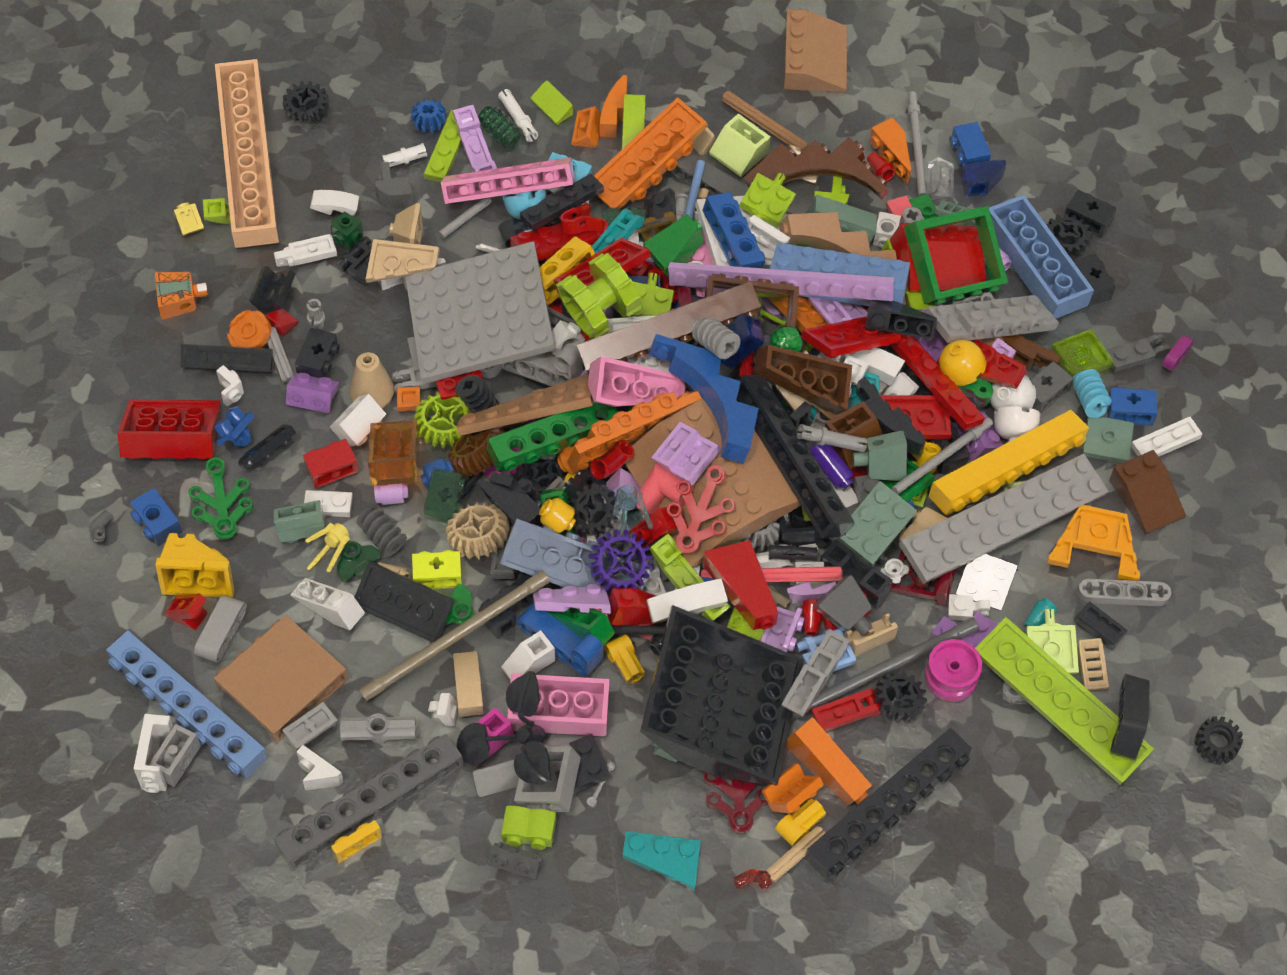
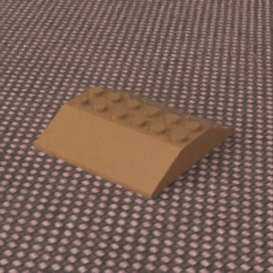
[625,399,801,568]

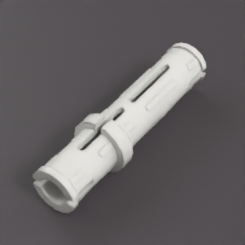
[498,89,539,142]

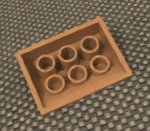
[784,9,847,92]

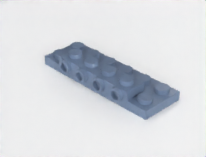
[499,518,651,598]

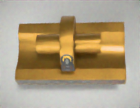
[636,211,677,242]

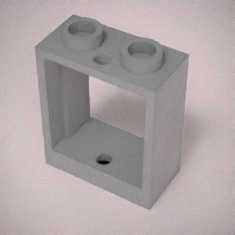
[514,744,581,812]

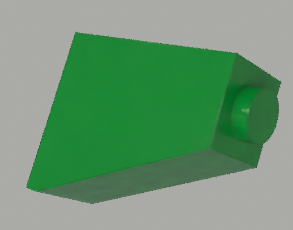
[644,214,704,279]

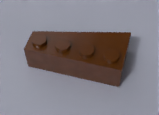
[754,345,853,415]

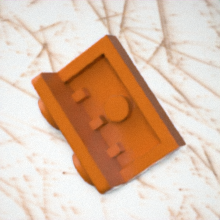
[762,764,824,814]

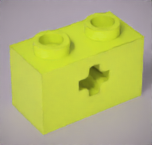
[412,550,462,589]

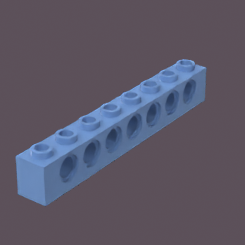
[106,630,267,779]

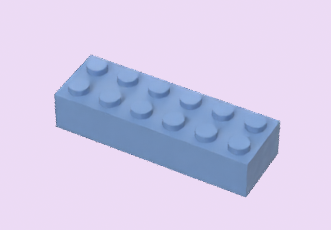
[989,195,1094,319]
[770,243,910,306]

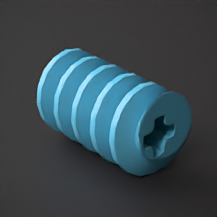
[1072,369,1112,418]

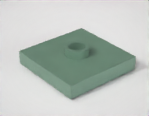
[1082,416,1134,463]

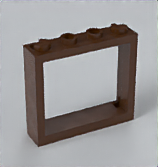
[699,273,799,367]

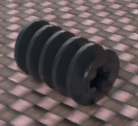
[455,375,500,413]

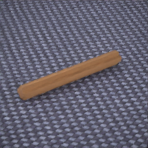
[722,91,808,152]

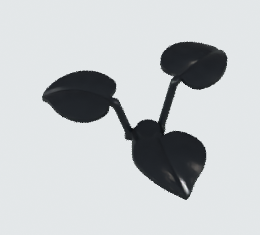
[457,671,552,784]

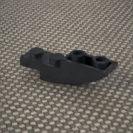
[856,377,925,455]

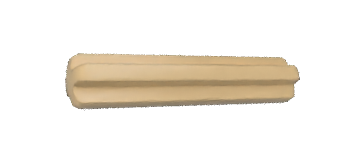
[765,826,825,882]

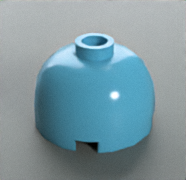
[502,189,546,219]

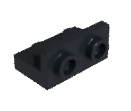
[249,266,296,314]

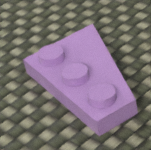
[533,584,611,614]

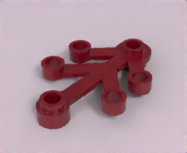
[704,772,768,834]

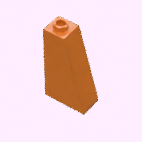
[786,717,872,806]

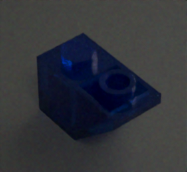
[961,160,1006,197]

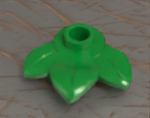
[445,584,474,625]

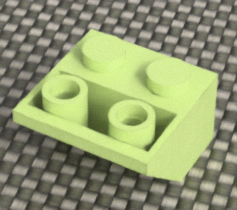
[709,114,771,177]

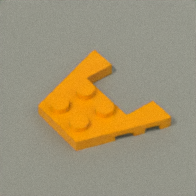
[1047,505,1140,581]

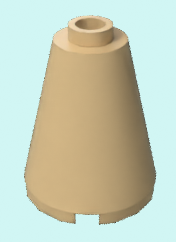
[349,352,395,409]

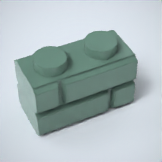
[273,500,326,543]

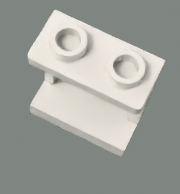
[134,714,174,793]

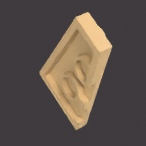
[366,239,440,283]

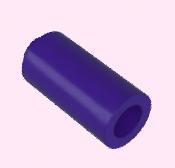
[810,444,854,490]

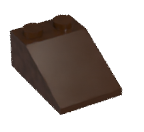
[1109,450,1186,535]

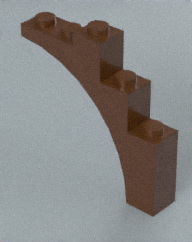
[743,137,888,200]

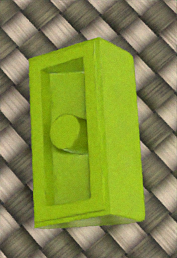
[530,81,573,125]

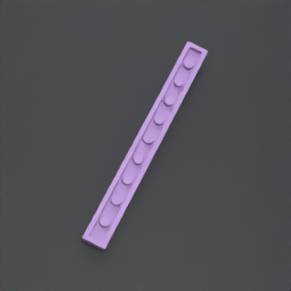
[668,262,894,301]

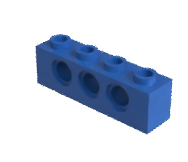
[702,192,765,268]

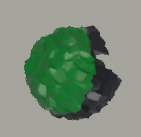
[770,326,805,353]

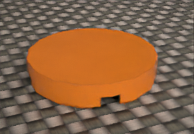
[227,310,271,348]

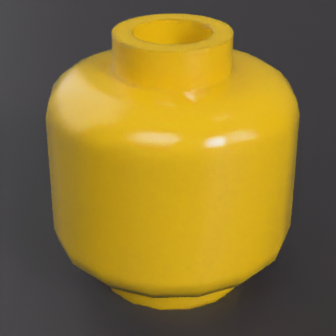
[539,498,576,533]

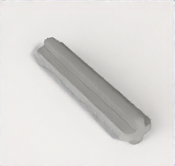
[267,327,294,384]

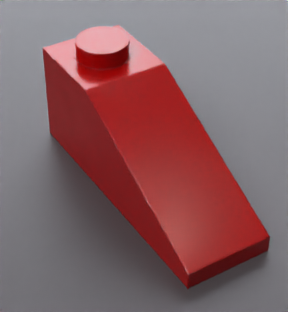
[607,588,667,626]

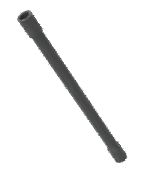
[791,617,979,721]

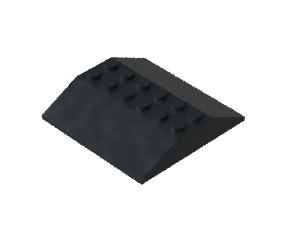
[640,605,804,786]

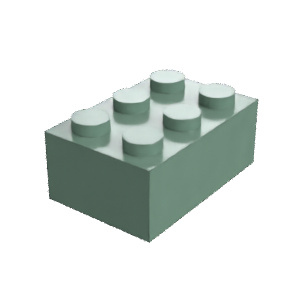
[833,481,917,570]

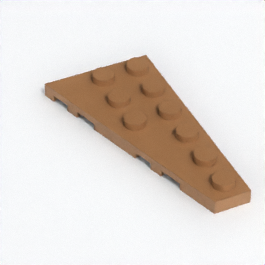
[457,374,594,436]

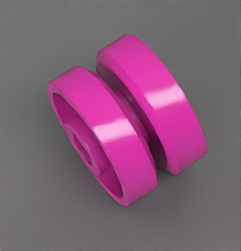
[925,639,982,702]

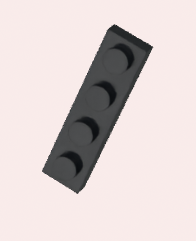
[520,174,604,231]
[180,344,273,372]

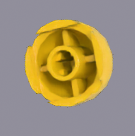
[939,339,986,386]

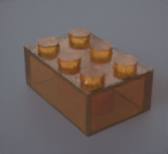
[368,419,420,486]

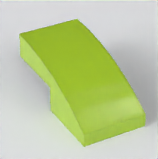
[203,198,231,224]

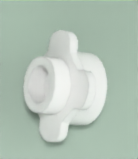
[881,558,909,584]

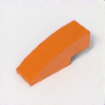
[600,75,627,138]

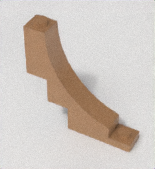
[780,212,907,306]

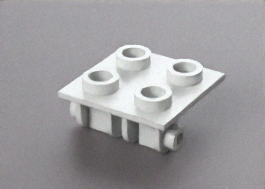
[956,554,1017,610]

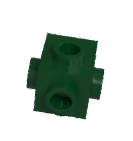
[331,211,364,251]

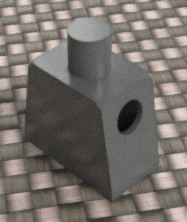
[812,575,872,635]

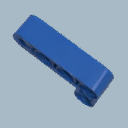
[515,604,603,677]

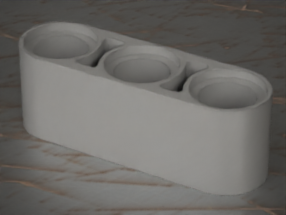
[194,595,247,663]

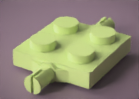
[1026,609,1079,675]

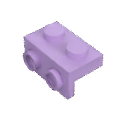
[761,606,805,652]

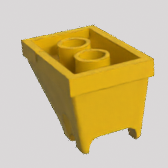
[155,533,234,598]

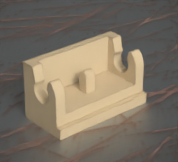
[843,613,898,657]

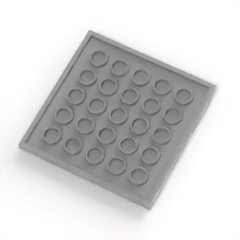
[405,241,556,384]

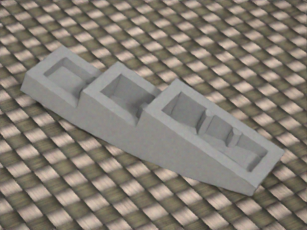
[781,629,850,717]

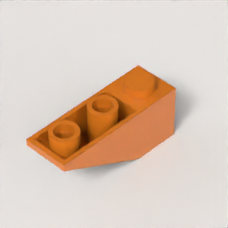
[869,117,911,184]

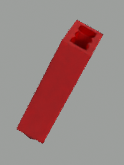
[703,540,779,630]

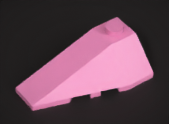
[588,356,686,407]

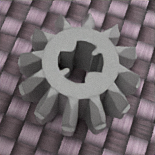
[743,520,780,551]

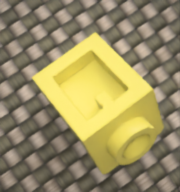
[174,202,204,236]

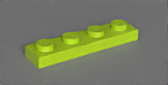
[424,109,462,183]

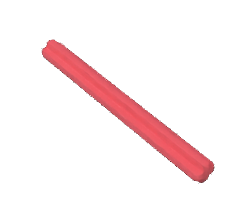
[701,566,843,582]

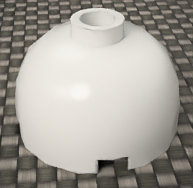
[990,375,1036,412]
[994,407,1040,442]

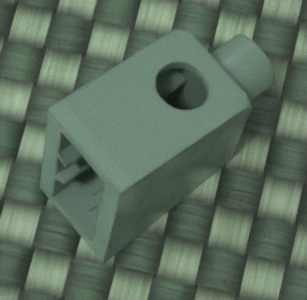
[852,431,907,481]

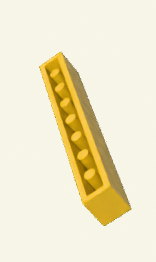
[928,410,1089,516]

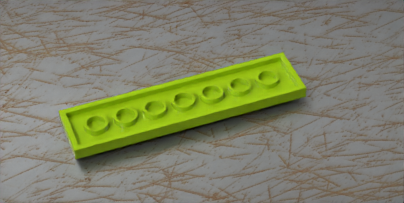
[975,617,1154,786]

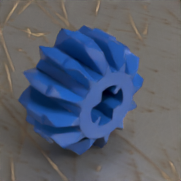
[411,98,447,134]

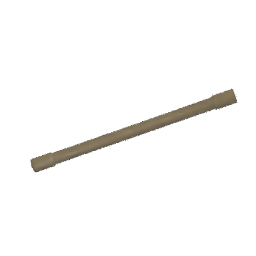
[359,570,551,701]

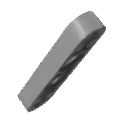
[1077,579,1171,606]

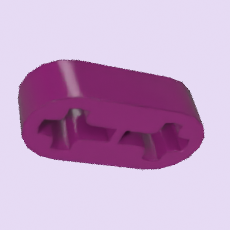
[1162,335,1194,372]

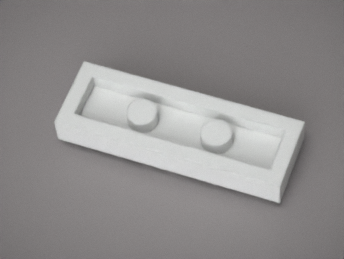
[1131,417,1202,457]

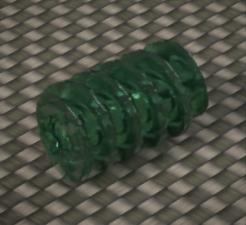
[478,106,523,149]

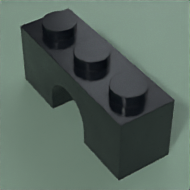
[820,539,893,609]
[478,572,552,639]

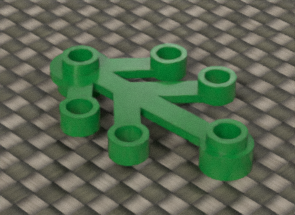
[189,457,253,540]

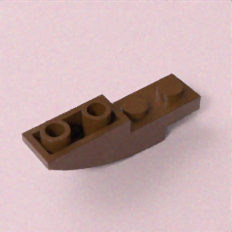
[1002,334,1062,371]

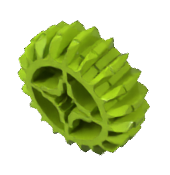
[414,391,472,450]

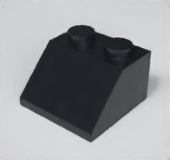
[776,506,828,547]

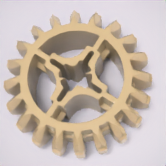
[446,502,510,560]

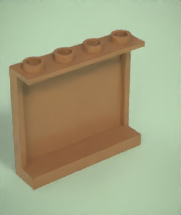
[214,615,349,744]

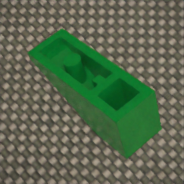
[546,607,615,646]

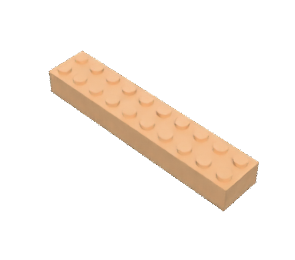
[215,59,279,248]

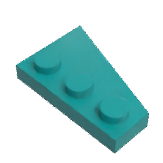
[622,831,701,891]

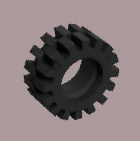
[1195,716,1243,765]

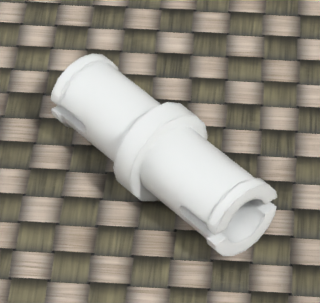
[382,143,427,167]

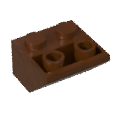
[824,401,883,470]

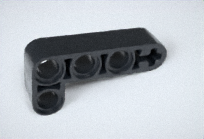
[1110,674,1150,760]

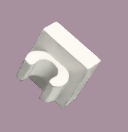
[428,693,458,726]

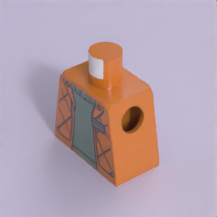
[155,272,208,319]

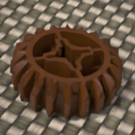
[448,427,505,477]

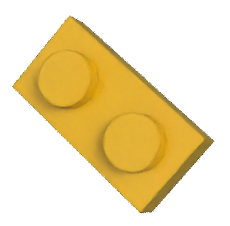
[331,820,382,864]

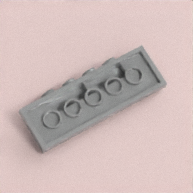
[925,295,1059,343]

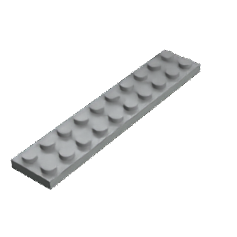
[899,454,1109,584]

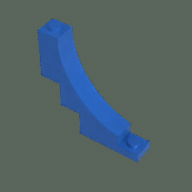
[648,334,759,464]

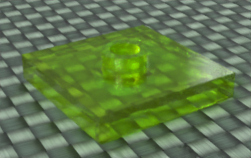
[1052,329,1114,377]

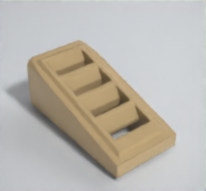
[1077,638,1109,691]

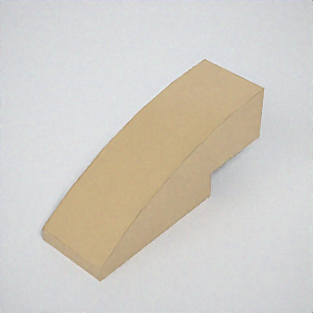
[453,651,484,717]

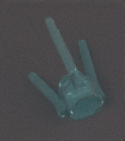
[613,485,653,535]

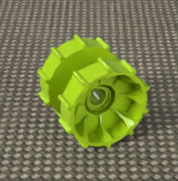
[556,253,642,339]

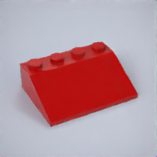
[890,223,986,294]
[117,399,221,460]

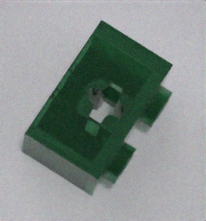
[423,466,465,520]

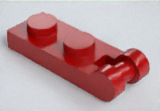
[811,688,884,732]

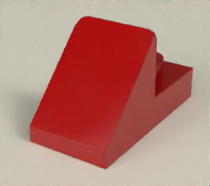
[164,593,208,630]

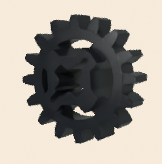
[283,81,329,123]
[1046,213,1092,257]
[518,456,568,495]
[571,483,620,536]
[873,670,927,722]

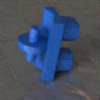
[214,406,255,447]

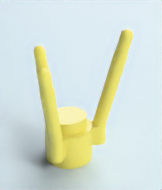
[305,523,350,572]

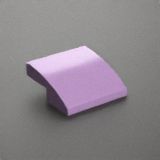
[809,297,867,324]
[651,422,721,486]

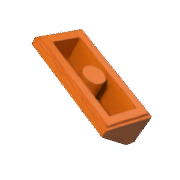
[571,106,601,148]

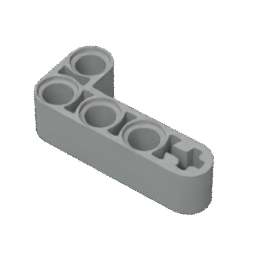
[499,344,583,386]

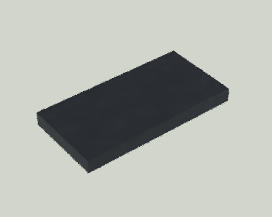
[354,561,456,642]

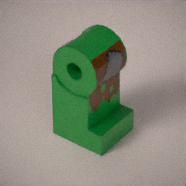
[958,377,993,407]

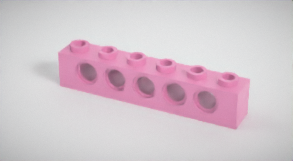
[441,157,575,204]

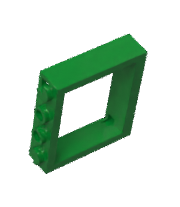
[904,206,1008,305]

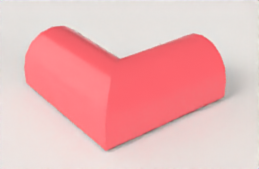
[632,463,695,514]

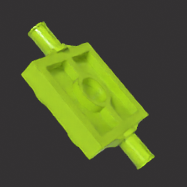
[739,173,796,228]
[622,273,674,318]

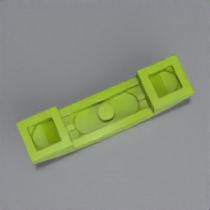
[650,534,731,621]

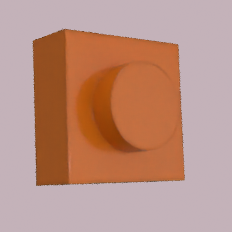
[397,387,421,412]

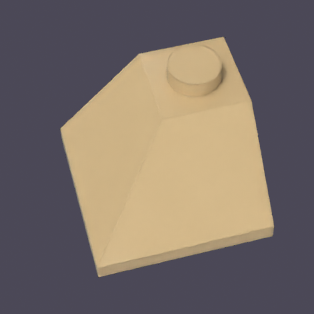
[390,203,423,245]

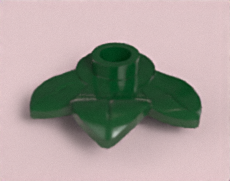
[337,541,382,581]

